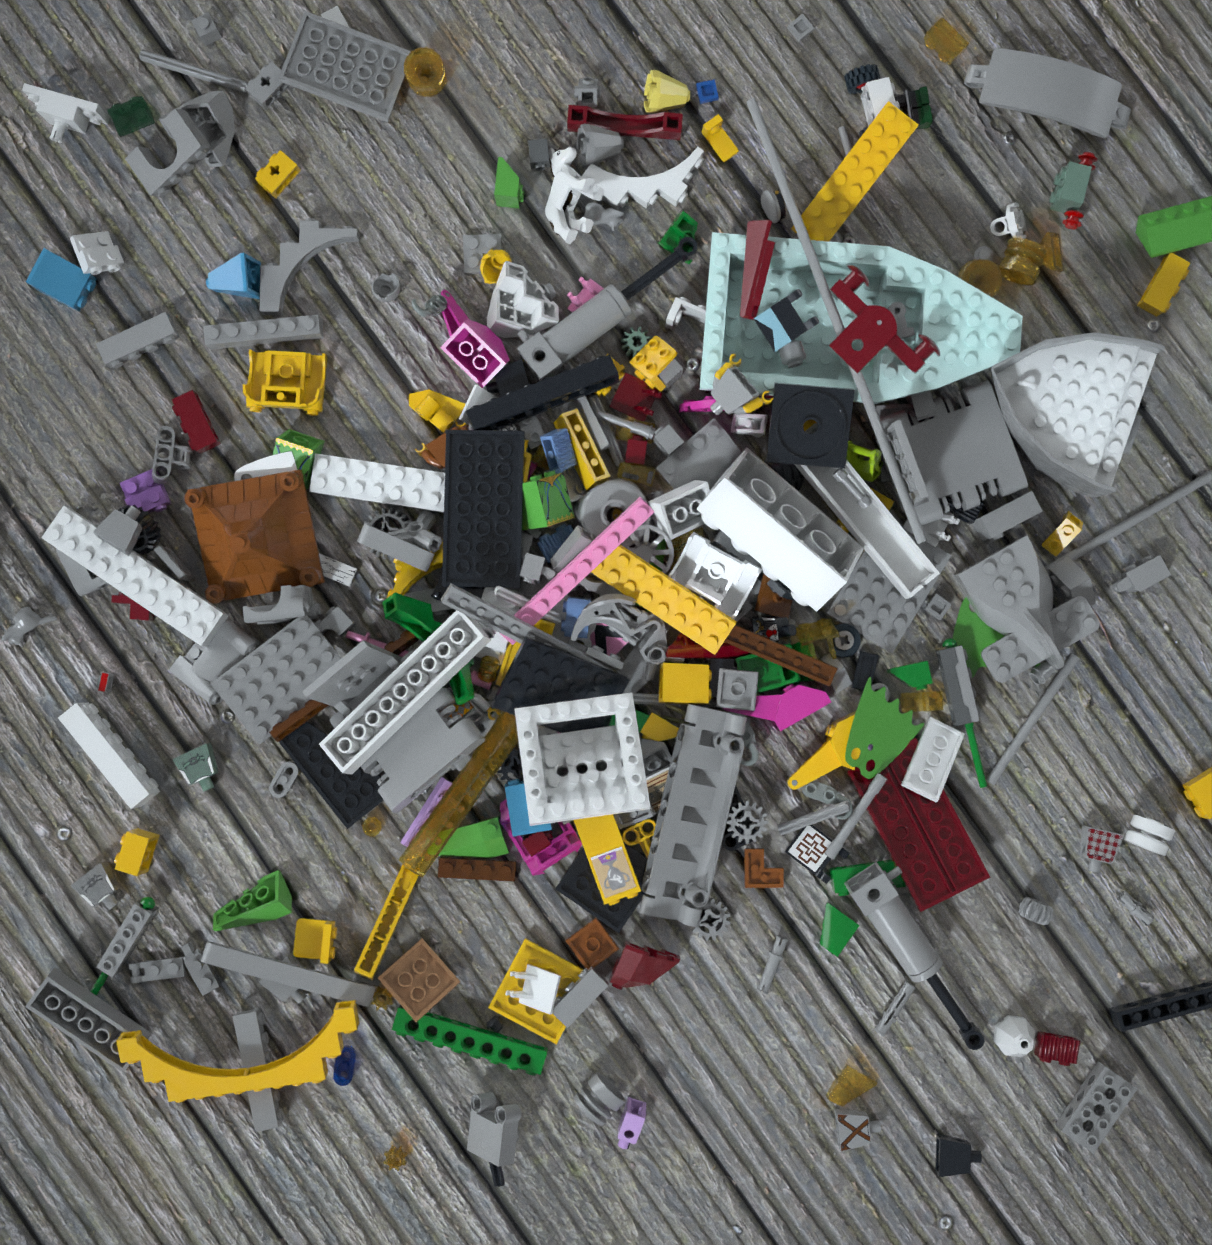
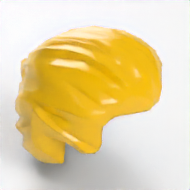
[480,249,512,284]

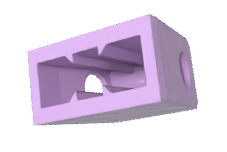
[617,1097,646,1149]

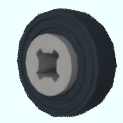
[826,624,861,658]

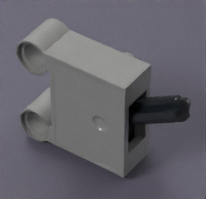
[467,1092,521,1187]

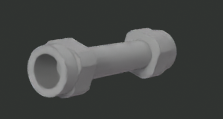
[832,468,872,509]

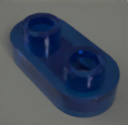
[333,1045,357,1086]

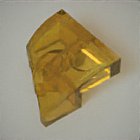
[826,1064,878,1107]

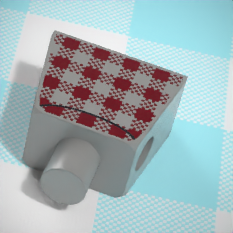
[1080,825,1124,873]

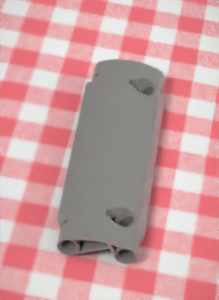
[639,704,748,927]

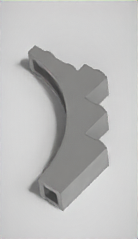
[260,218,360,315]

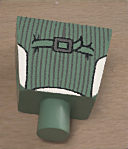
[173,743,218,792]

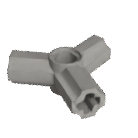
[388,510,442,553]

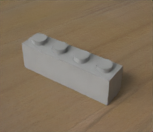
[96,312,180,369]

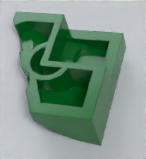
[658,211,698,265]

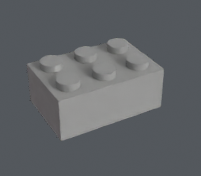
[973,491,1043,543]

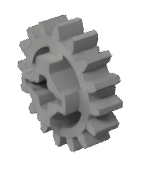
[727,801,769,844]
[692,898,731,941]

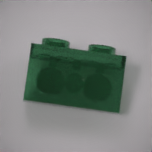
[107,96,155,137]

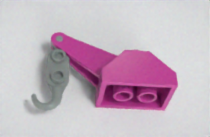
[411,290,510,388]
[723,684,831,766]

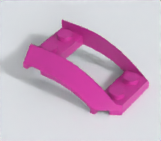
[499,799,582,876]

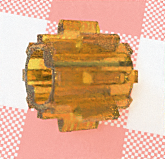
[371,986,394,1011]
[383,1145,408,1171]

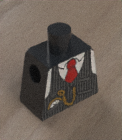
[752,616,796,645]

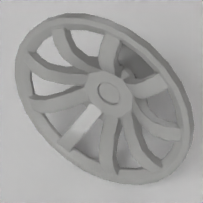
[621,524,674,574]

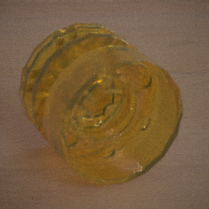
[404,47,447,97]
[997,238,1047,285]
[958,259,1002,297]

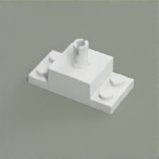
[22,83,110,143]
[475,587,524,665]

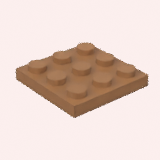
[378,939,460,1023]

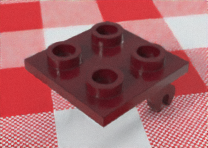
[609,372,662,423]

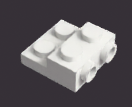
[70,231,124,275]

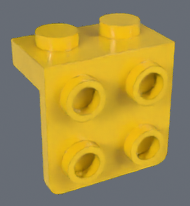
[629,336,678,392]
[293,918,337,964]

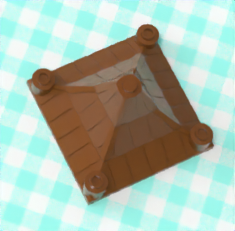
[184,469,325,603]

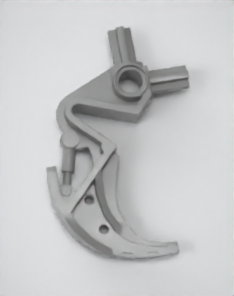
[571,593,684,681]

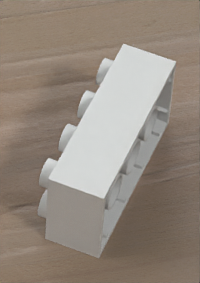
[697,448,864,612]

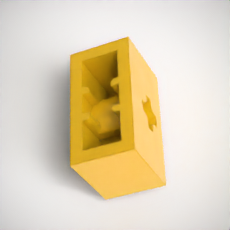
[255,150,301,199]

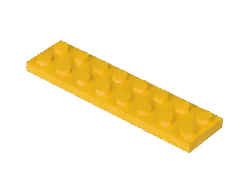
[791,101,919,241]
[591,544,737,655]

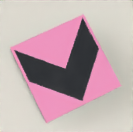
[590,623,628,656]

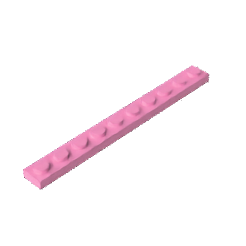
[500,497,654,645]

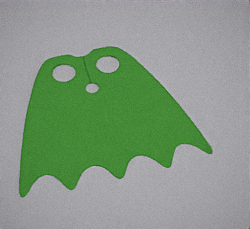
[953,597,1040,678]
[845,677,924,779]

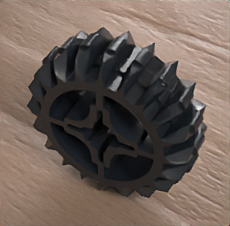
[118,505,162,555]

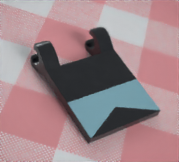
[753,289,819,352]

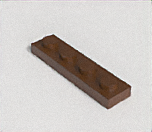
[438,857,516,882]

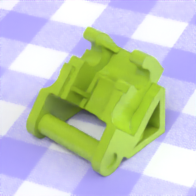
[846,441,884,482]

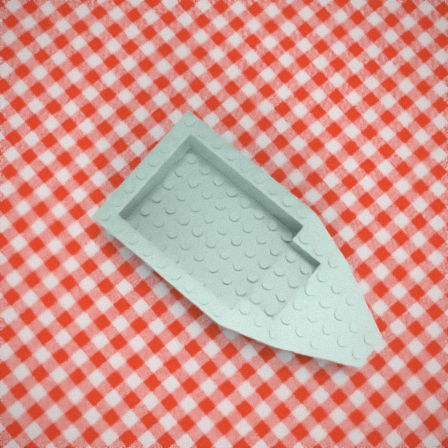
[700,232,1023,404]

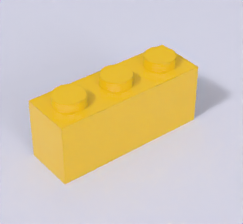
[1137,253,1190,317]

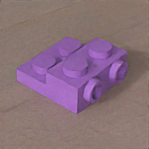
[120,469,171,513]

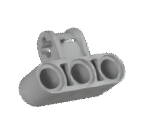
[152,426,193,484]

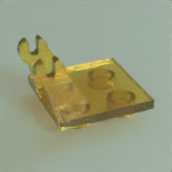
[796,618,840,659]

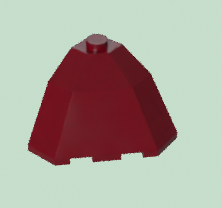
[609,941,680,990]

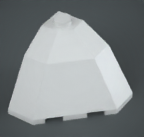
[487,261,559,338]

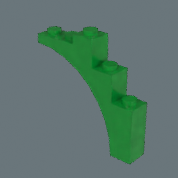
[383,593,475,706]

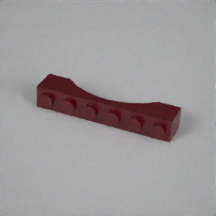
[567,105,683,140]

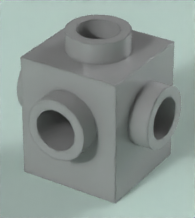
[574,77,601,107]

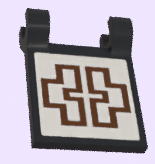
[785,825,850,884]

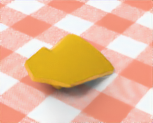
[409,389,465,433]

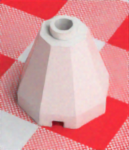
[994,1015,1036,1057]

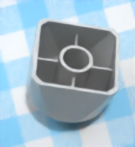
[573,478,656,548]

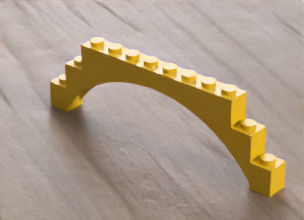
[116,1000,359,1103]

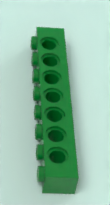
[391,1005,548,1076]

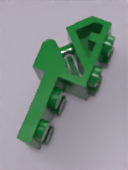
[735,640,816,693]

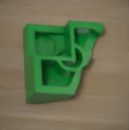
[819,902,860,957]

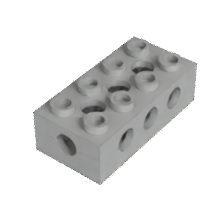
[1055,1061,1137,1154]

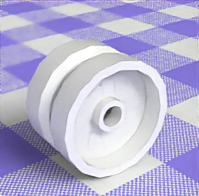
[1124,815,1175,856]

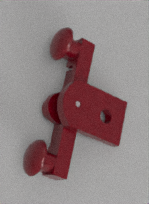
[829,265,940,374]

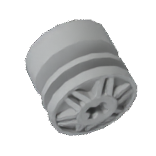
[574,1072,626,1126]

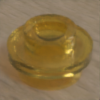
[362,817,382,837]

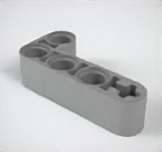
[357,523,435,572]

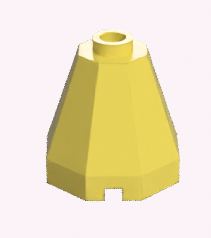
[644,70,690,114]

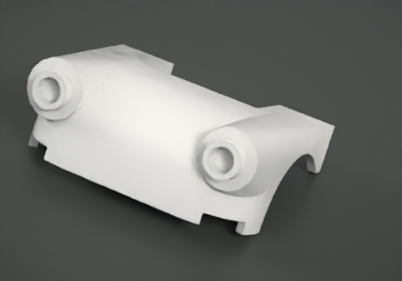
[669,532,762,620]

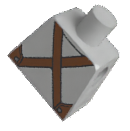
[834,1109,881,1152]

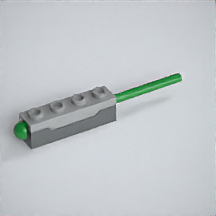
[936,638,987,788]
[90,897,159,996]

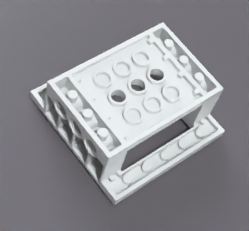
[514,693,650,826]

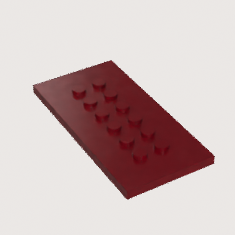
[847,738,991,912]

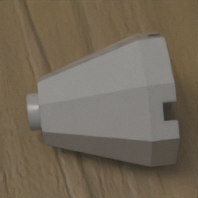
[577,124,624,167]

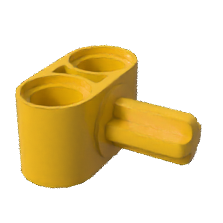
[622,818,656,859]

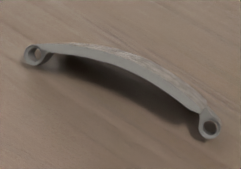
[964,48,1131,138]

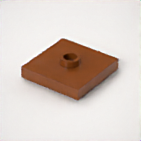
[754,573,793,618]
[565,917,619,969]

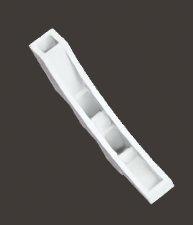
[581,147,704,210]

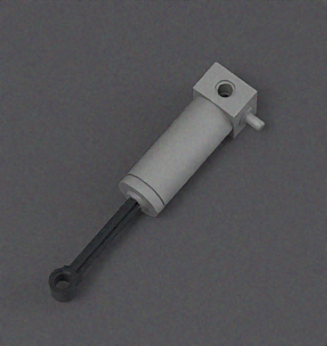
[517,237,698,382]
[844,862,985,1050]

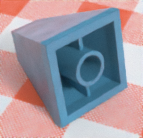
[206,253,261,299]

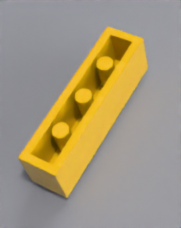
[553,409,610,490]

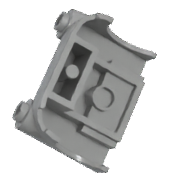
[243,585,321,626]
[169,617,261,705]

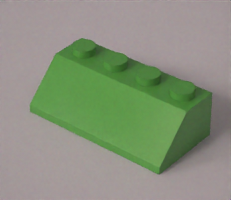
[1135,196,1212,258]

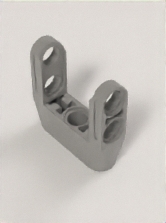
[56,522,110,596]

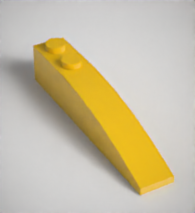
[354,862,421,980]

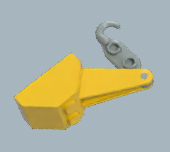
[787,711,861,820]

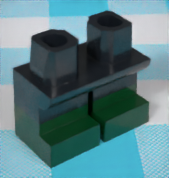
[894,86,933,129]

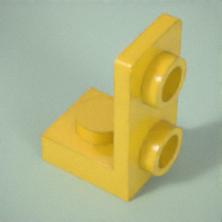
[702,114,739,162]
[1042,511,1083,556]

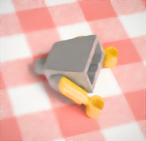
[710,354,773,415]

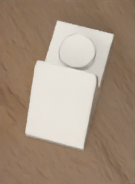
[731,414,768,438]

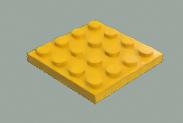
[488,938,583,1045]

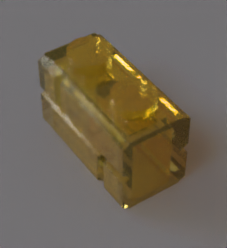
[924,17,969,65]

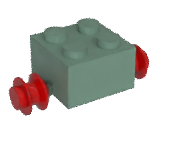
[1049,152,1098,230]

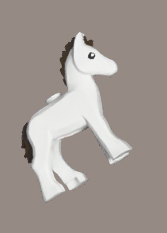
[545,147,604,244]

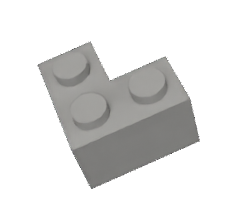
[1049,557,1096,606]

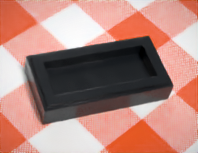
[851,651,879,691]

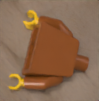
[415,421,469,469]

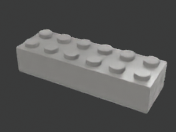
[25,968,152,1073]

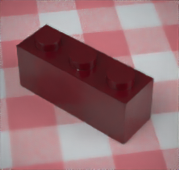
[171,390,221,454]

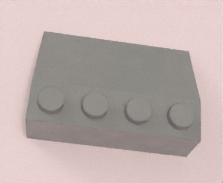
[655,418,742,490]

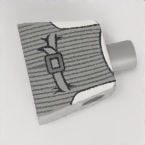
[71,861,120,910]

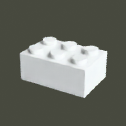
[648,480,710,540]

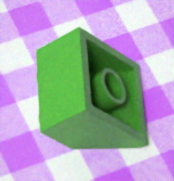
[494,157,524,208]

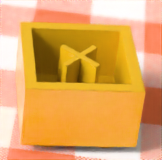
[114,828,160,876]

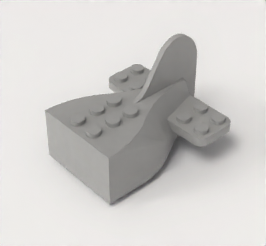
[953,535,1100,683]

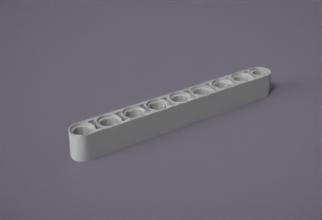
[201,941,376,1007]

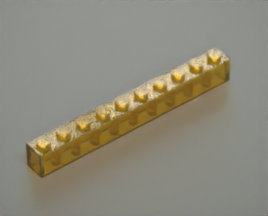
[399,711,519,878]

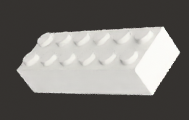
[58,703,160,809]

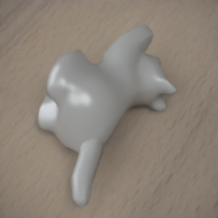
[577,202,624,232]
[1,607,57,647]

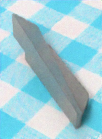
[565,364,610,452]

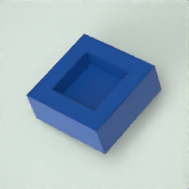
[696,79,719,104]

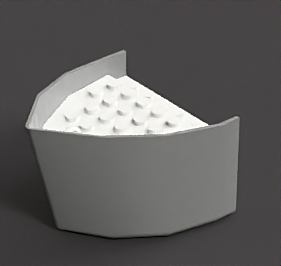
[991,332,1165,498]

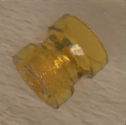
[478,656,500,682]

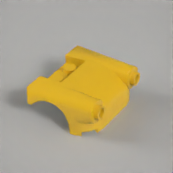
[242,349,328,416]

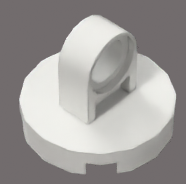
[990,202,1027,242]

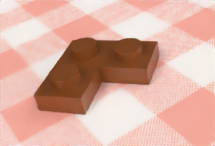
[744,848,784,888]

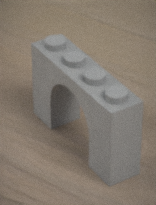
[125,108,212,197]
[550,525,622,596]

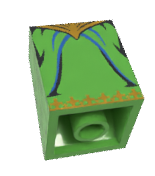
[273,429,325,490]
[522,470,575,530]

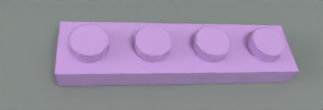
[401,777,459,852]

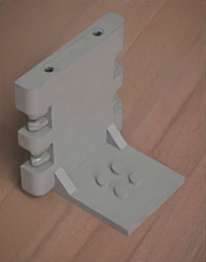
[876,380,1028,526]
[302,640,486,814]

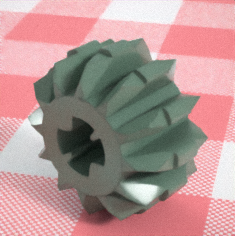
[621,327,652,357]

